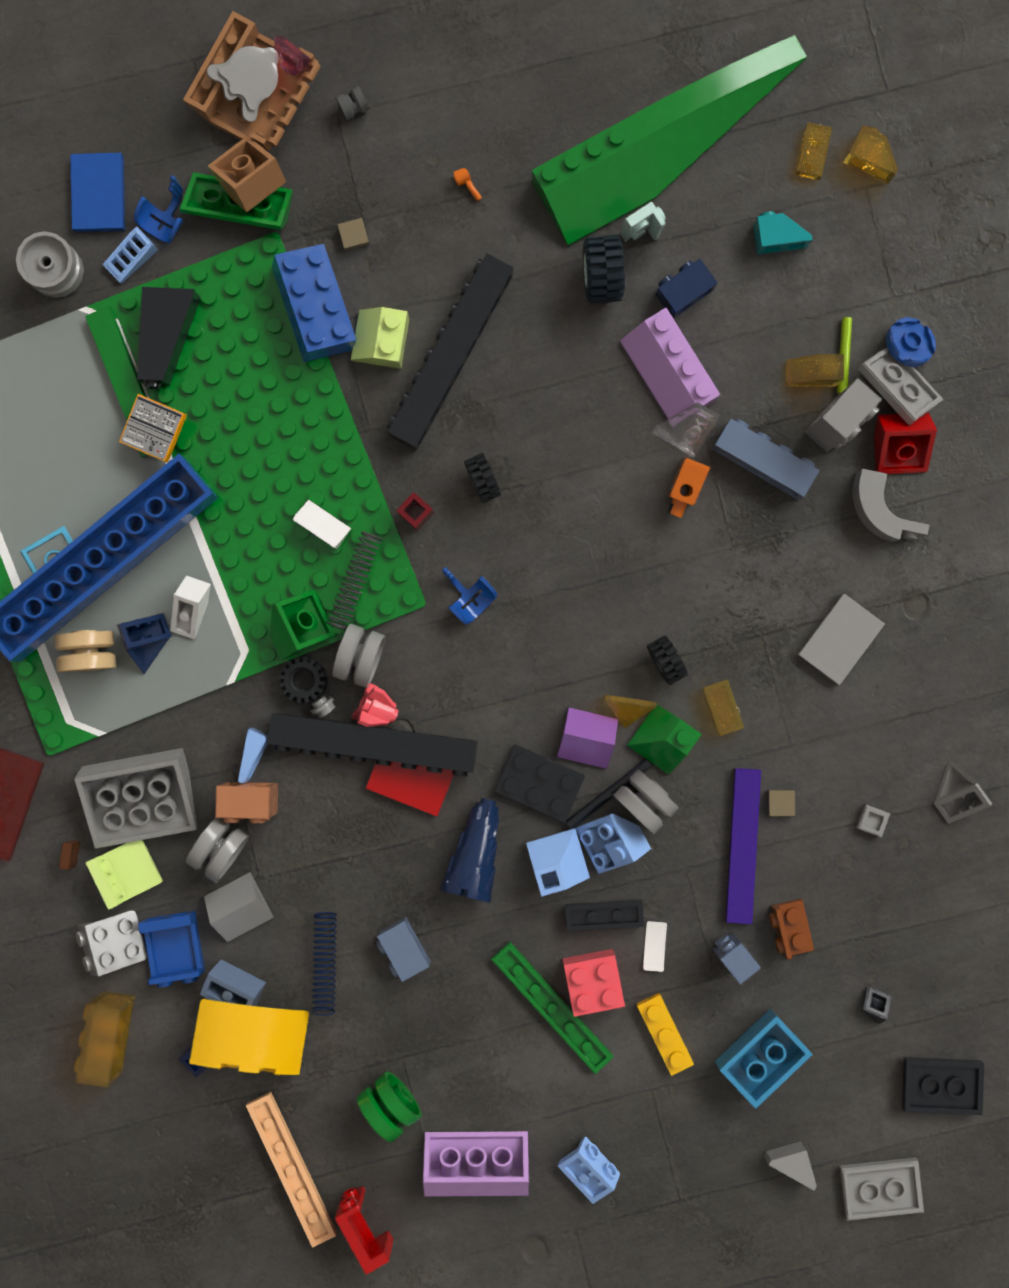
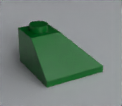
[270,589,336,660]
[627,704,702,775]

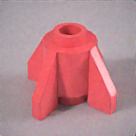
[351,684,398,727]

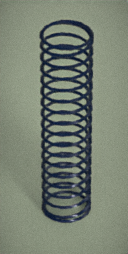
[311,912,337,1016]

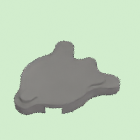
[206,46,279,122]

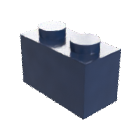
[656,258,718,319]

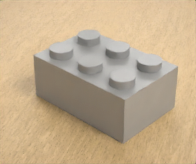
[804,378,882,452]

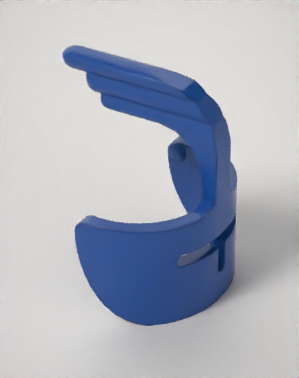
[134,176,183,244]
[442,567,497,624]

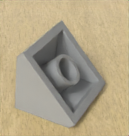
[204,872,274,942]

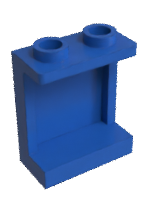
[138,910,205,988]

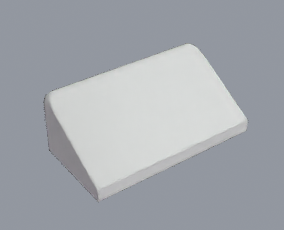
[292,500,351,549]

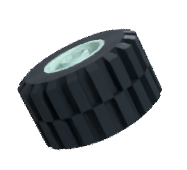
[583,235,625,304]

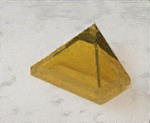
[603,695,657,728]

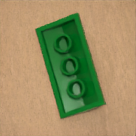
[180,172,293,230]

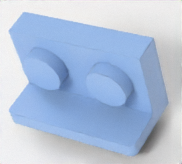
[558,1137,620,1204]

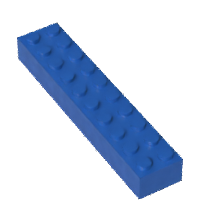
[0,454,219,662]

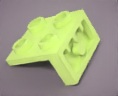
[86,840,163,910]

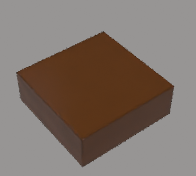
[59,840,80,870]

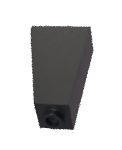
[137,287,200,389]

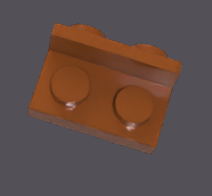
[769,899,814,960]

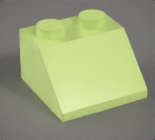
[351,307,409,369]

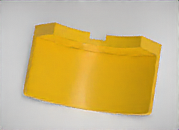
[189,999,309,1075]

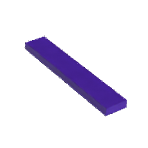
[725,768,761,924]

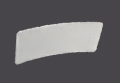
[643,921,667,972]

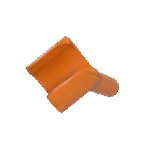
[453,168,482,202]

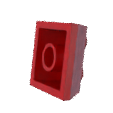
[874,412,937,474]

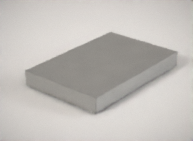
[858,347,943,426]
[797,593,885,685]
[839,1157,924,1221]

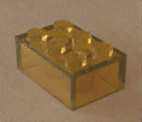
[74,991,135,1088]

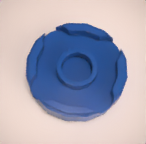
[886,317,936,367]

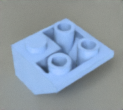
[575,813,651,874]
[526,828,590,897]

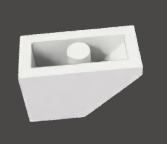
[170,575,211,639]

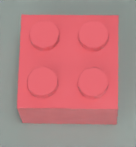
[563,949,625,1017]

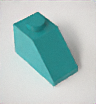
[753,211,813,255]

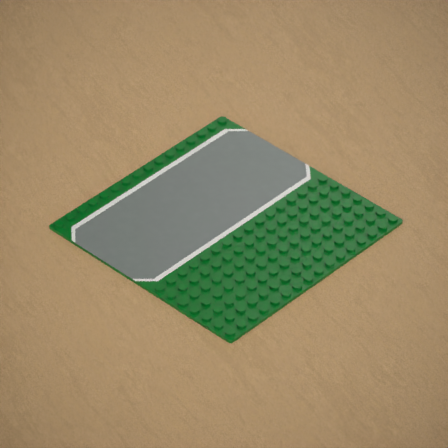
[0,232,426,755]

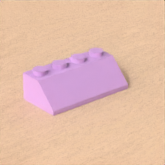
[620,308,720,427]
[423,1131,529,1197]

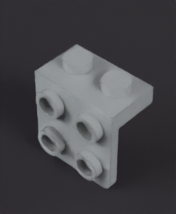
[76,910,147,976]

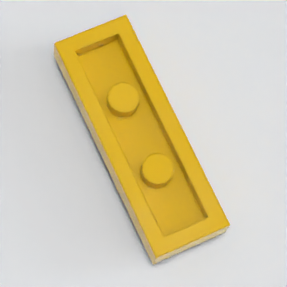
[636,993,694,1076]

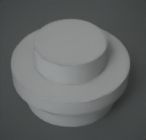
[311,695,335,718]

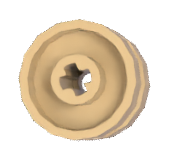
[54,630,116,672]

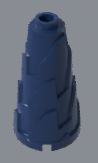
[440,798,499,903]

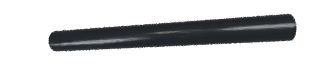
[565,759,652,829]

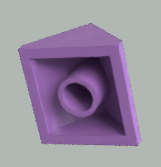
[557,707,618,769]

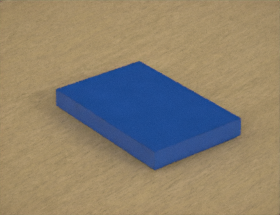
[70,153,125,232]

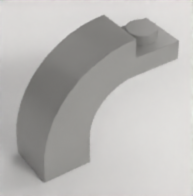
[852,469,929,542]

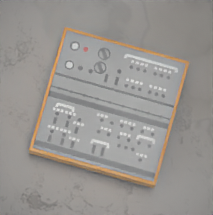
[119,394,187,462]

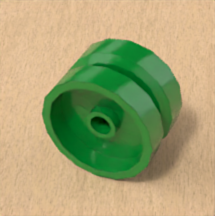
[357,1071,422,1142]

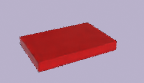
[366,761,453,816]

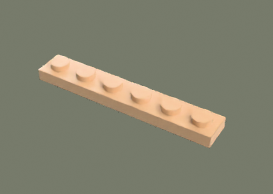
[246,1092,337,1248]

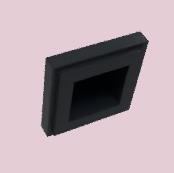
[862,986,892,1024]

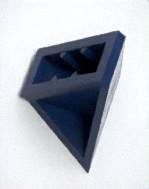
[117,613,172,674]

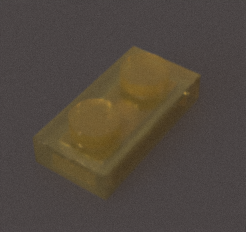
[795,122,832,180]
[702,679,744,736]

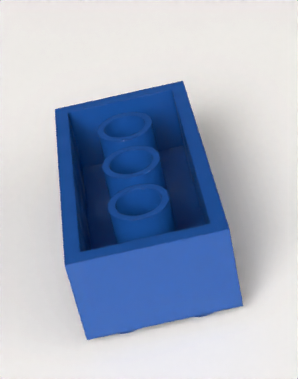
[272,244,356,362]

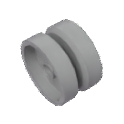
[16,231,84,298]
[332,624,386,688]
[613,769,680,835]
[185,818,249,883]

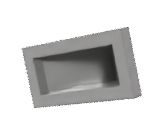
[764,1141,817,1190]

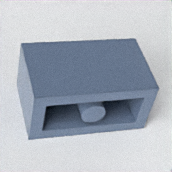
[376,917,431,982]
[713,933,761,985]
[200,959,266,1006]

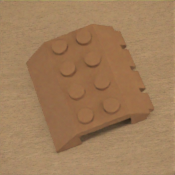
[183,11,321,150]

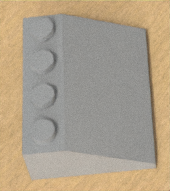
[74,748,197,849]

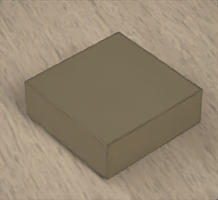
[338,218,369,251]
[767,790,795,816]

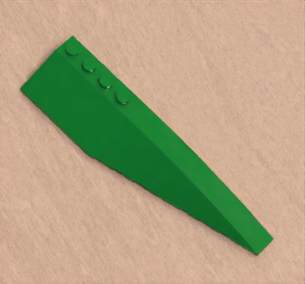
[531,35,807,246]

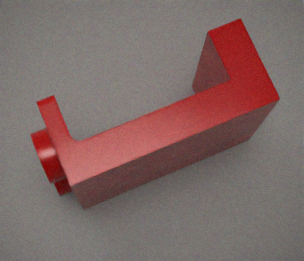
[335,1186,394,1275]

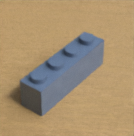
[712,419,820,500]

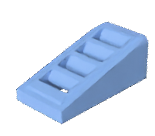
[103,226,158,284]
[238,728,269,784]

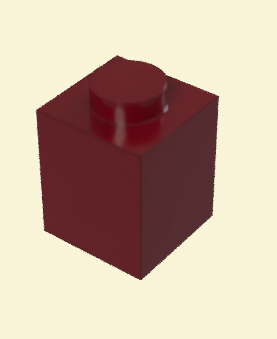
[396,492,434,531]

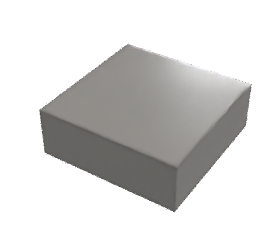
[855,804,890,838]

